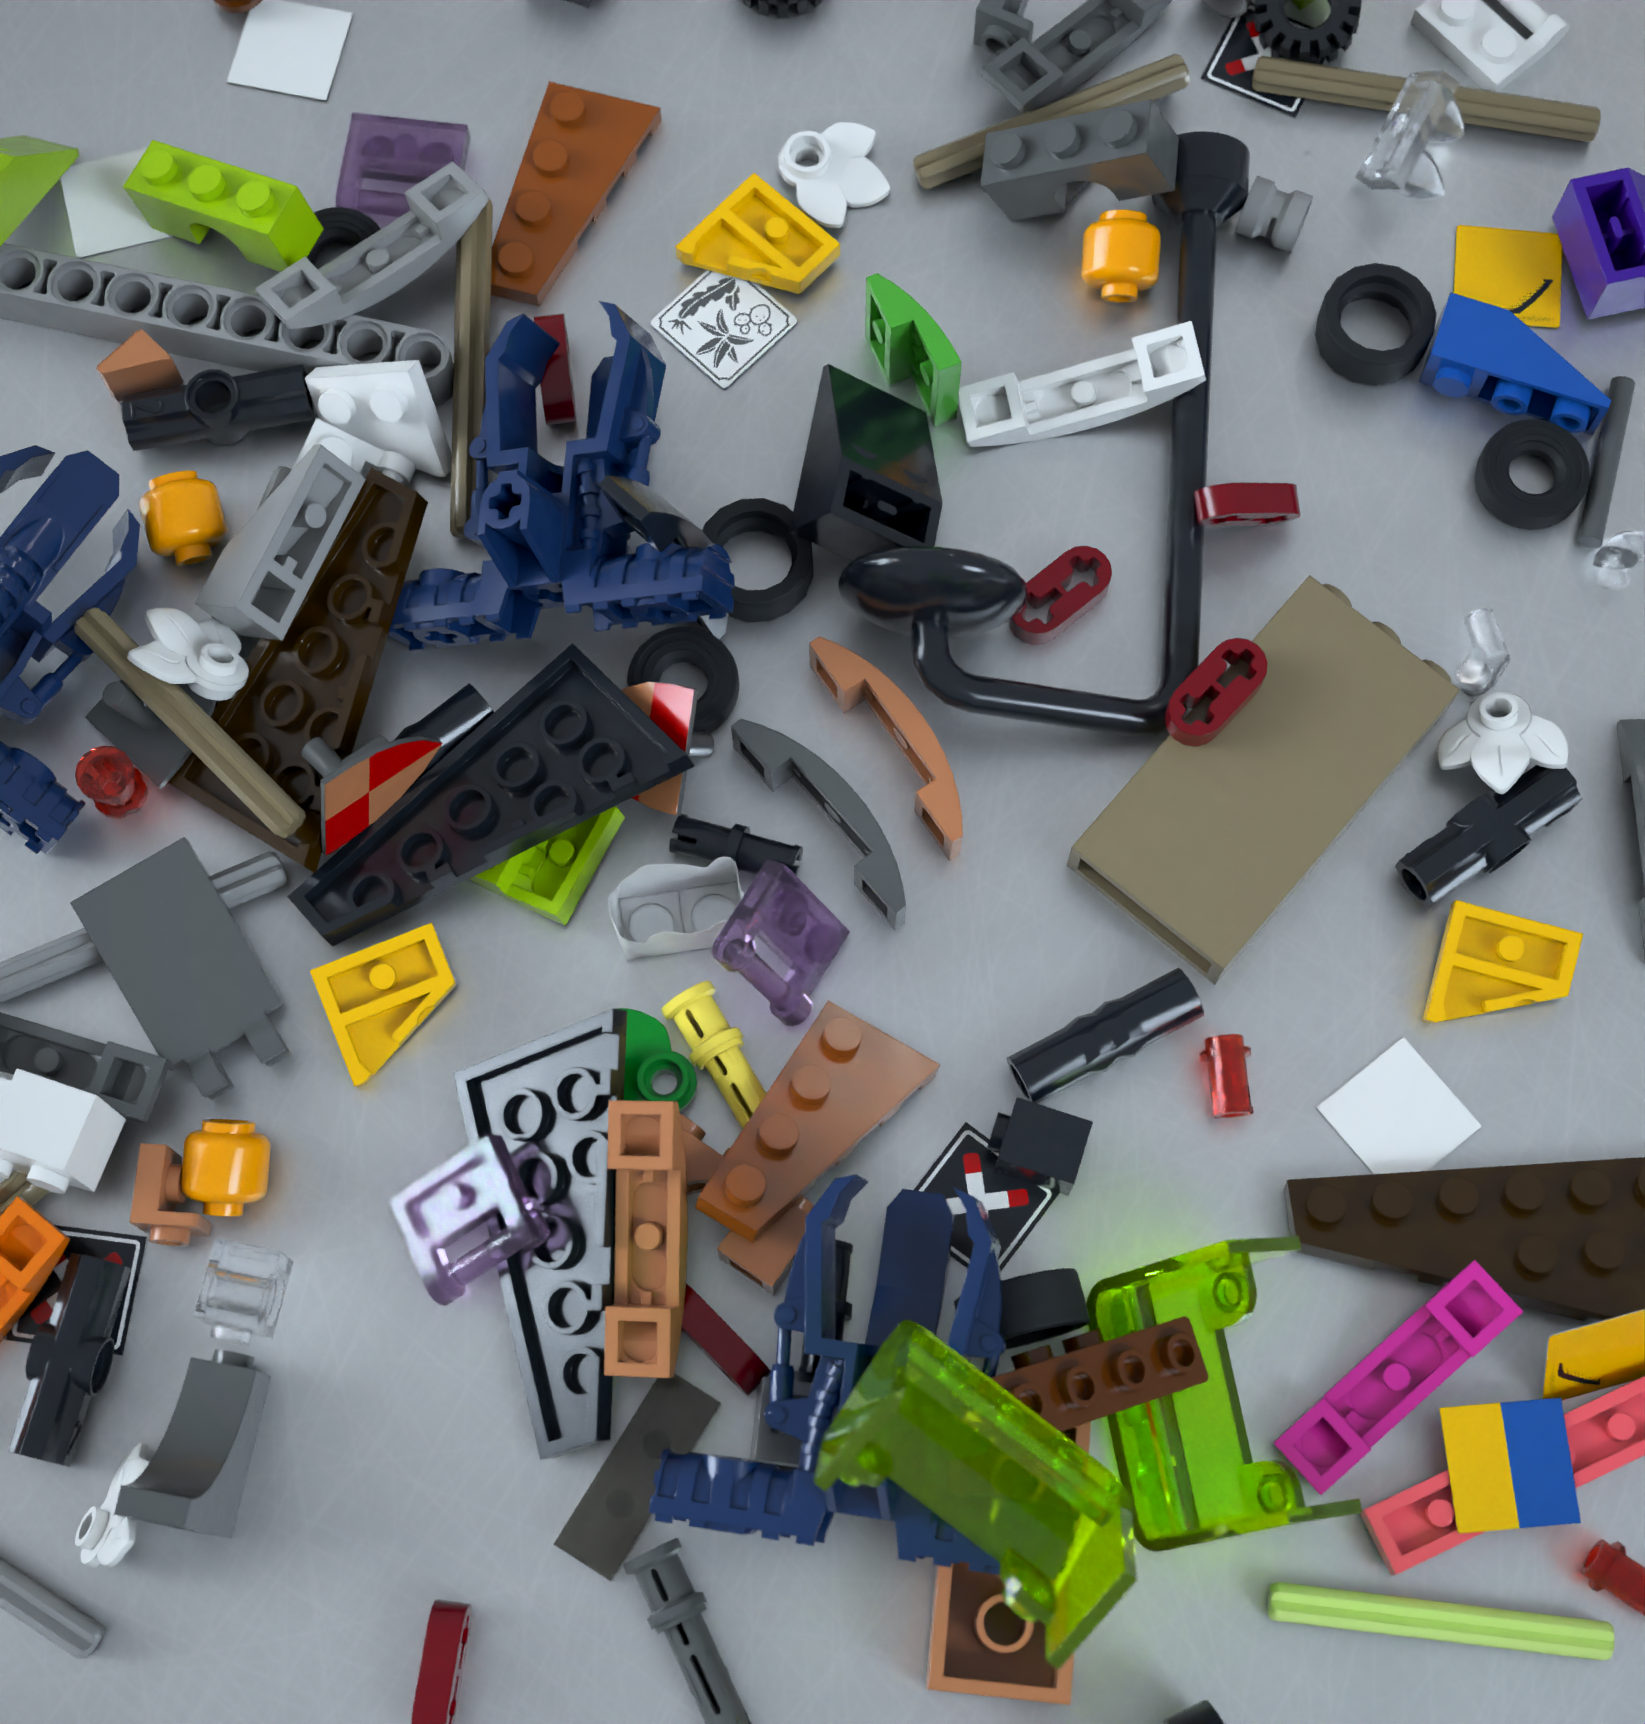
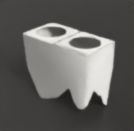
[608,857,747,960]

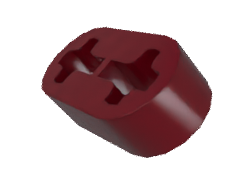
[534,313,577,425]
[1194,483,1300,526]
[1008,546,1112,645]
[1165,638,1268,747]
[681,1283,771,1396]
[411,1599,472,1724]

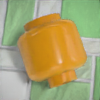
[1082,210,1161,303]
[139,470,227,566]
[181,1119,271,1216]

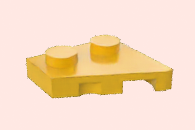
[675,173,840,294]
[1422,900,1583,1024]
[310,923,457,1088]

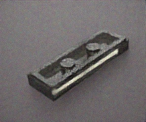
[554,1373,722,1582]

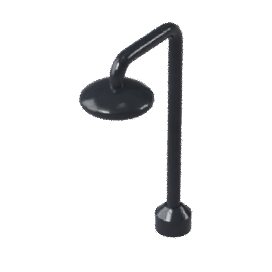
[838,131,1250,736]

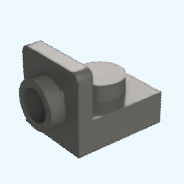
[973,0,1034,57]

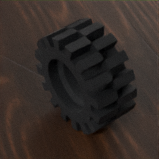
[1254,0,1362,64]

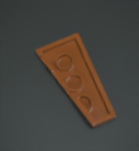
[491,81,662,307]
[695,1000,940,1243]

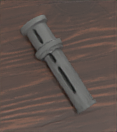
[623,1537,751,1724]

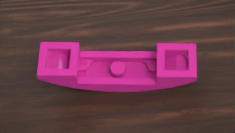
[1273,1260,1524,1495]

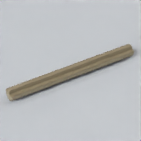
[1252,56,1601,142]
[450,198,493,540]

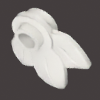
[778,122,890,228]
[127,607,249,701]
[1438,691,1569,794]
[75,1442,150,1568]

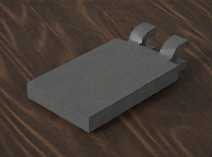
[70,837,291,1100]

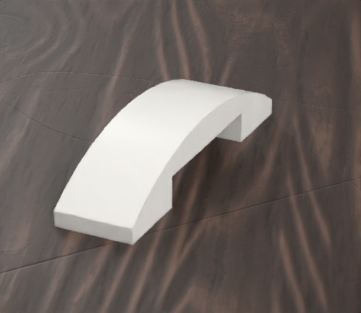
[958,321,1206,447]

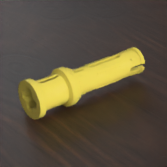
[661,981,767,1129]

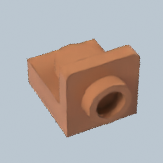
[129,1143,212,1246]

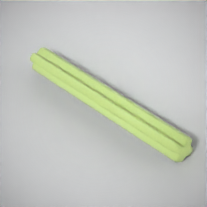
[1267,1582,1615,1660]

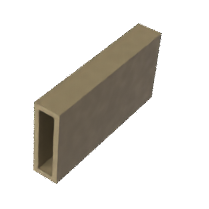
[1067,575,1460,985]

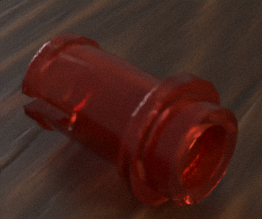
[1199,1034,1254,1119]
[1580,1539,1645,1616]

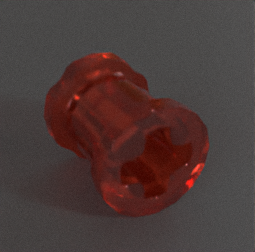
[75,745,148,819]

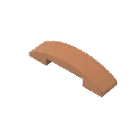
[809,636,963,861]
[604,1100,688,1378]

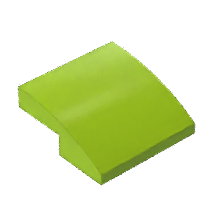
[469,806,625,926]

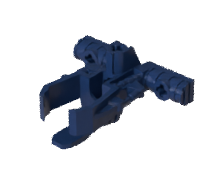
[388,301,735,651]
[0,445,140,854]
[648,1174,1082,1585]

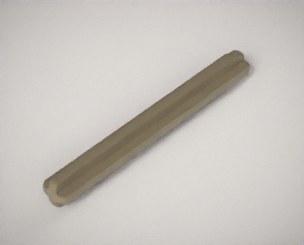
[913,54,1190,190]
[74,607,306,838]

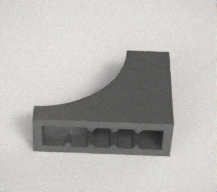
[113,1349,271,1539]

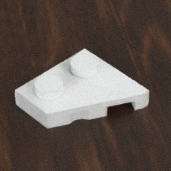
[304,360,452,477]

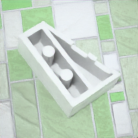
[0,1068,126,1194]

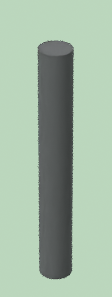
[1577,376,1635,548]

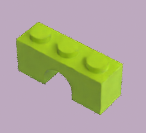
[123,140,324,272]

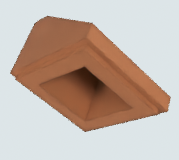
[96,329,184,402]

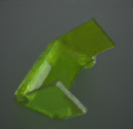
[1086,1236,1363,1552]
[813,1320,1137,1670]

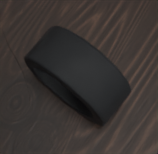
[1315,263,1437,386]
[702,498,813,622]
[954,1268,1090,1350]

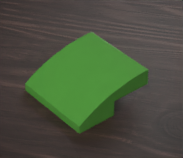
[865,273,962,427]

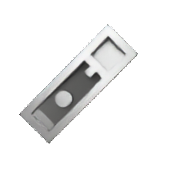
[195,444,366,641]

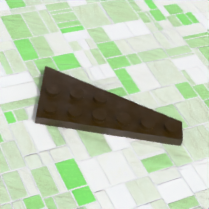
[168,468,428,874]
[1284,1157,1645,1321]

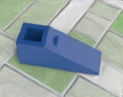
[1419,292,1611,435]

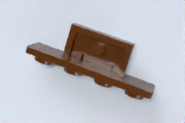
[978,1316,1208,1451]

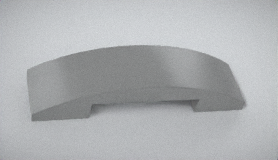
[255,161,488,329]

